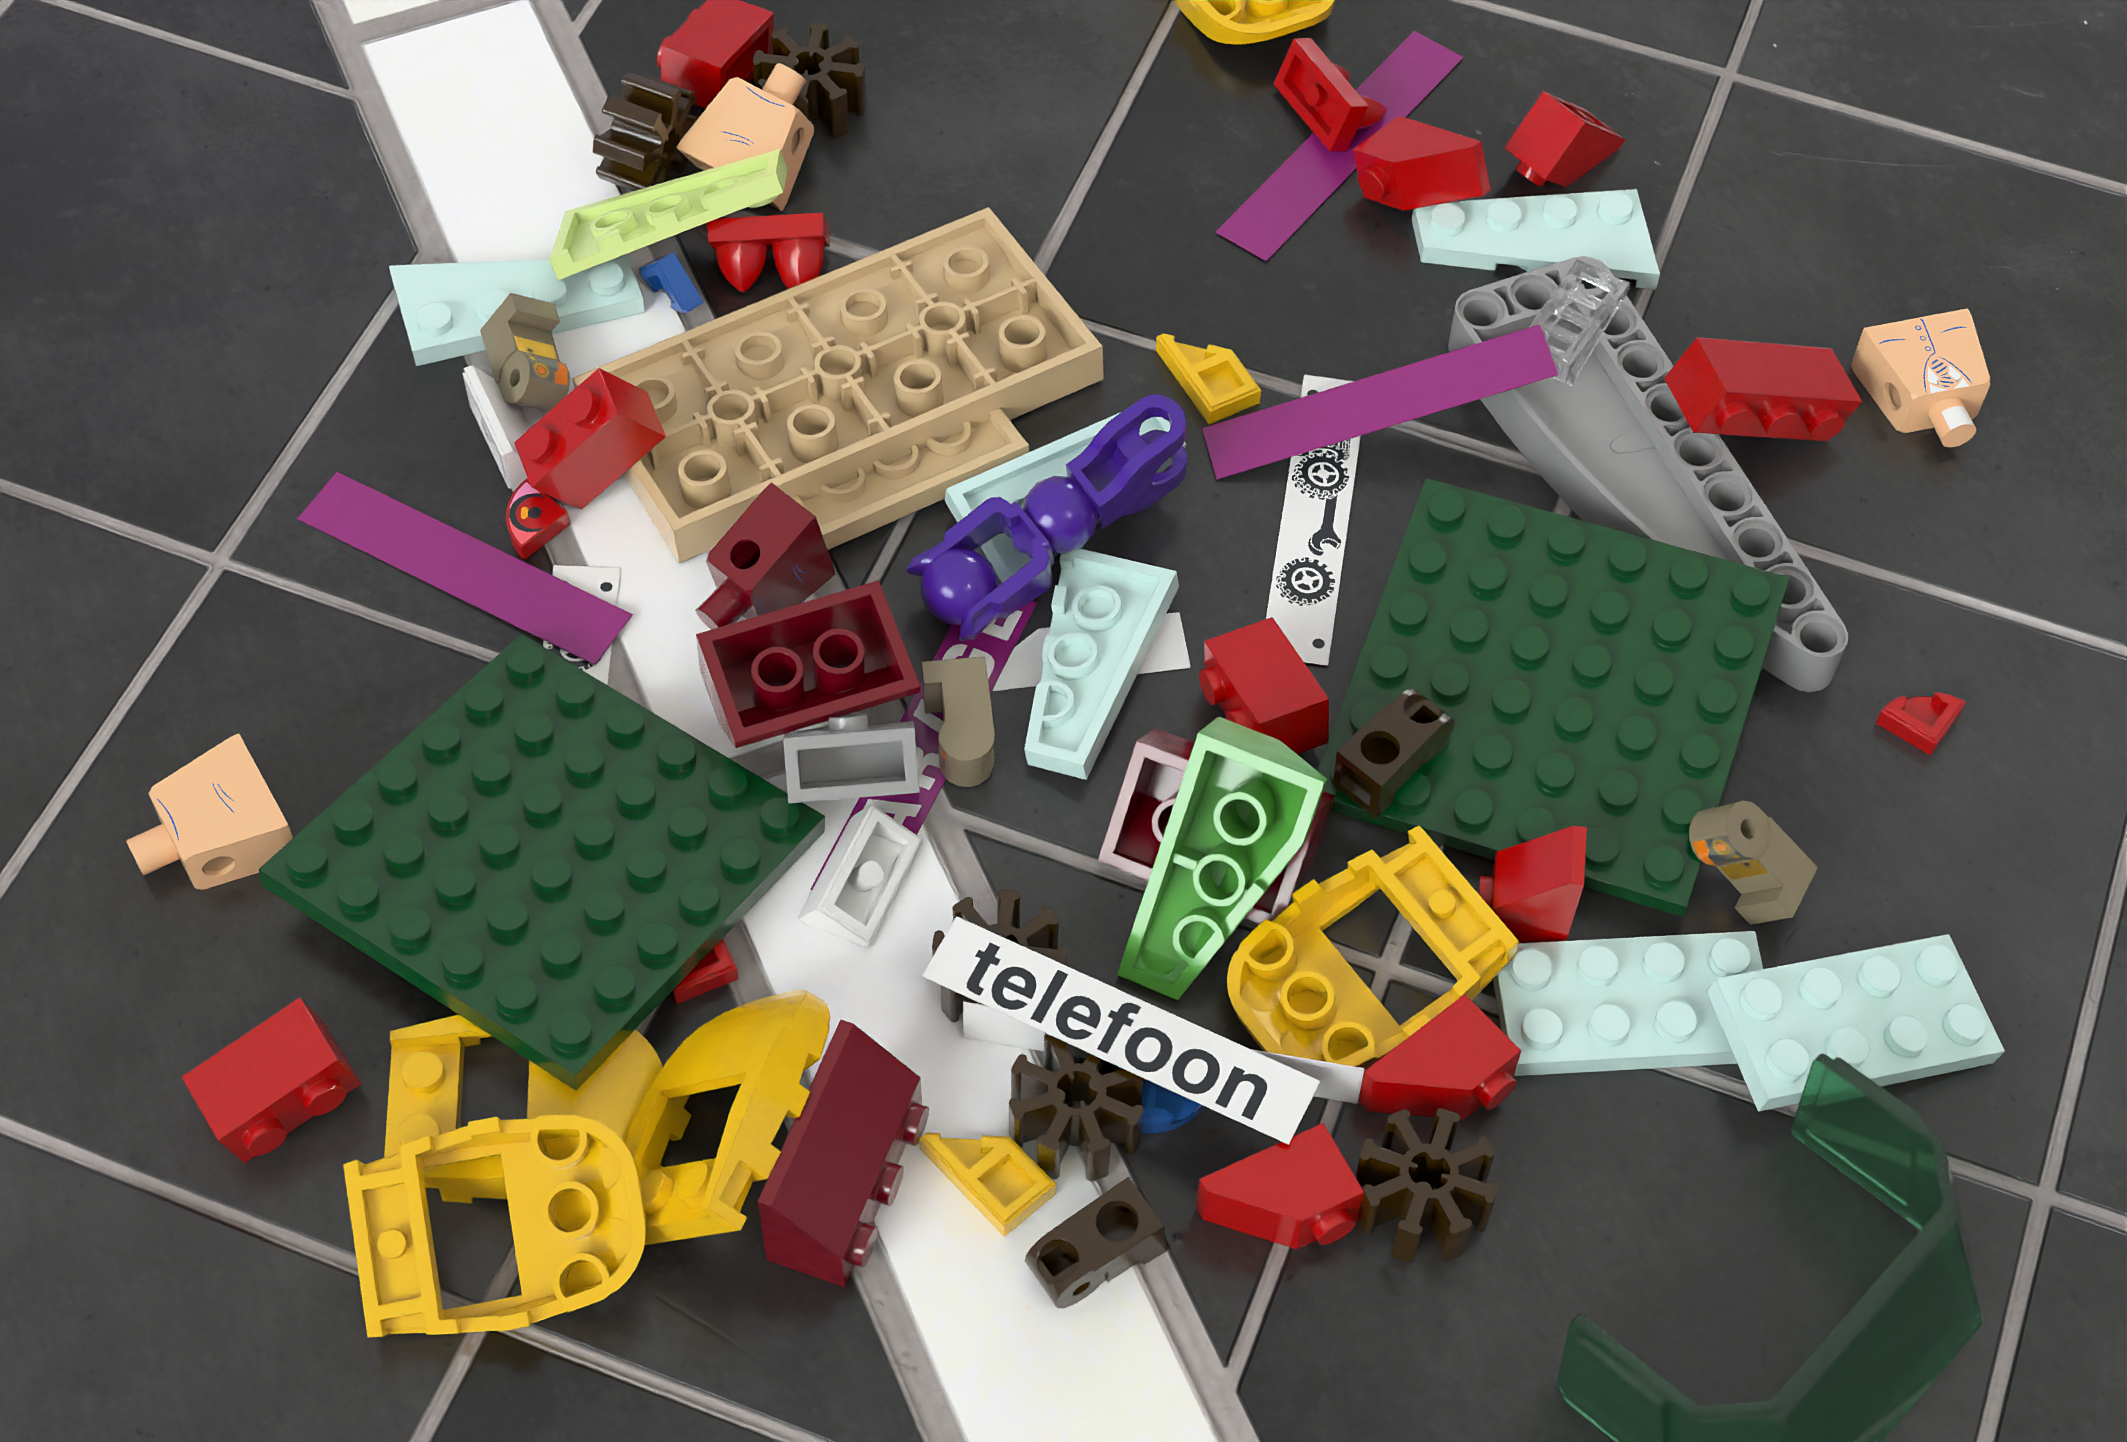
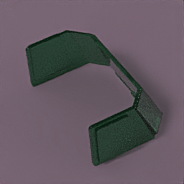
[1556,1054,1984,1442]

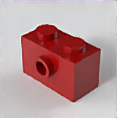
[657,0,774,109]
[514,368,666,510]
[1199,617,1329,754]
[181,998,362,1163]

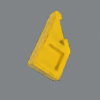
[1156,334,1261,425]
[919,1132,1056,1237]

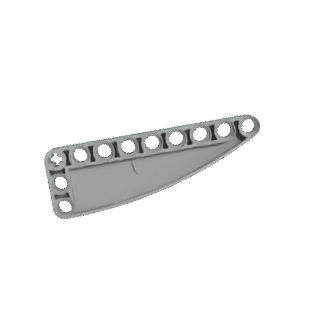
[1448,256,1848,692]

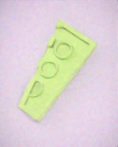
[549,149,788,280]

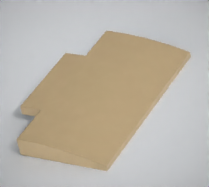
[572,207,1104,563]

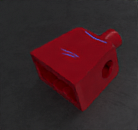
[695,482,836,630]

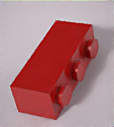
[1664,337,1862,441]

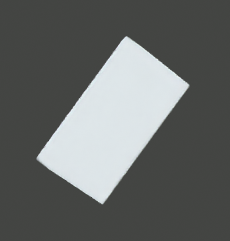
[462,365,531,492]
[798,804,923,947]

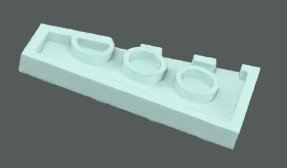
[1412,189,1660,290]
[389,255,645,366]
[944,412,1186,585]
[1024,549,1179,780]

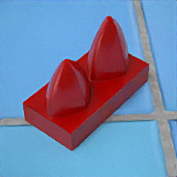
[1273,38,1387,152]
[707,213,830,292]

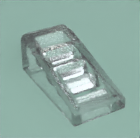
[1528,259,1630,386]

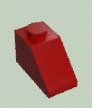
[1504,91,1626,187]
[1353,116,1491,211]
[1476,826,1587,944]
[1358,994,1521,1120]
[1196,1123,1364,1250]

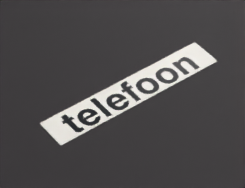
[922,916,1320,1145]

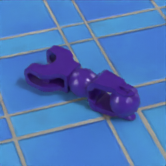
[907,394,1188,641]

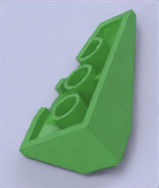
[1117,717,1327,1000]

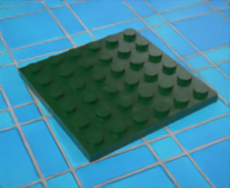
[1317,478,1789,917]
[259,634,825,1091]

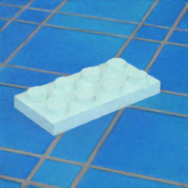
[1493,931,1763,1076]
[1707,934,2005,1112]

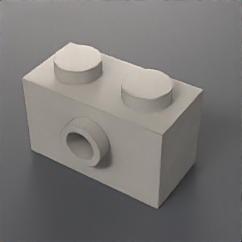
[783,714,920,804]

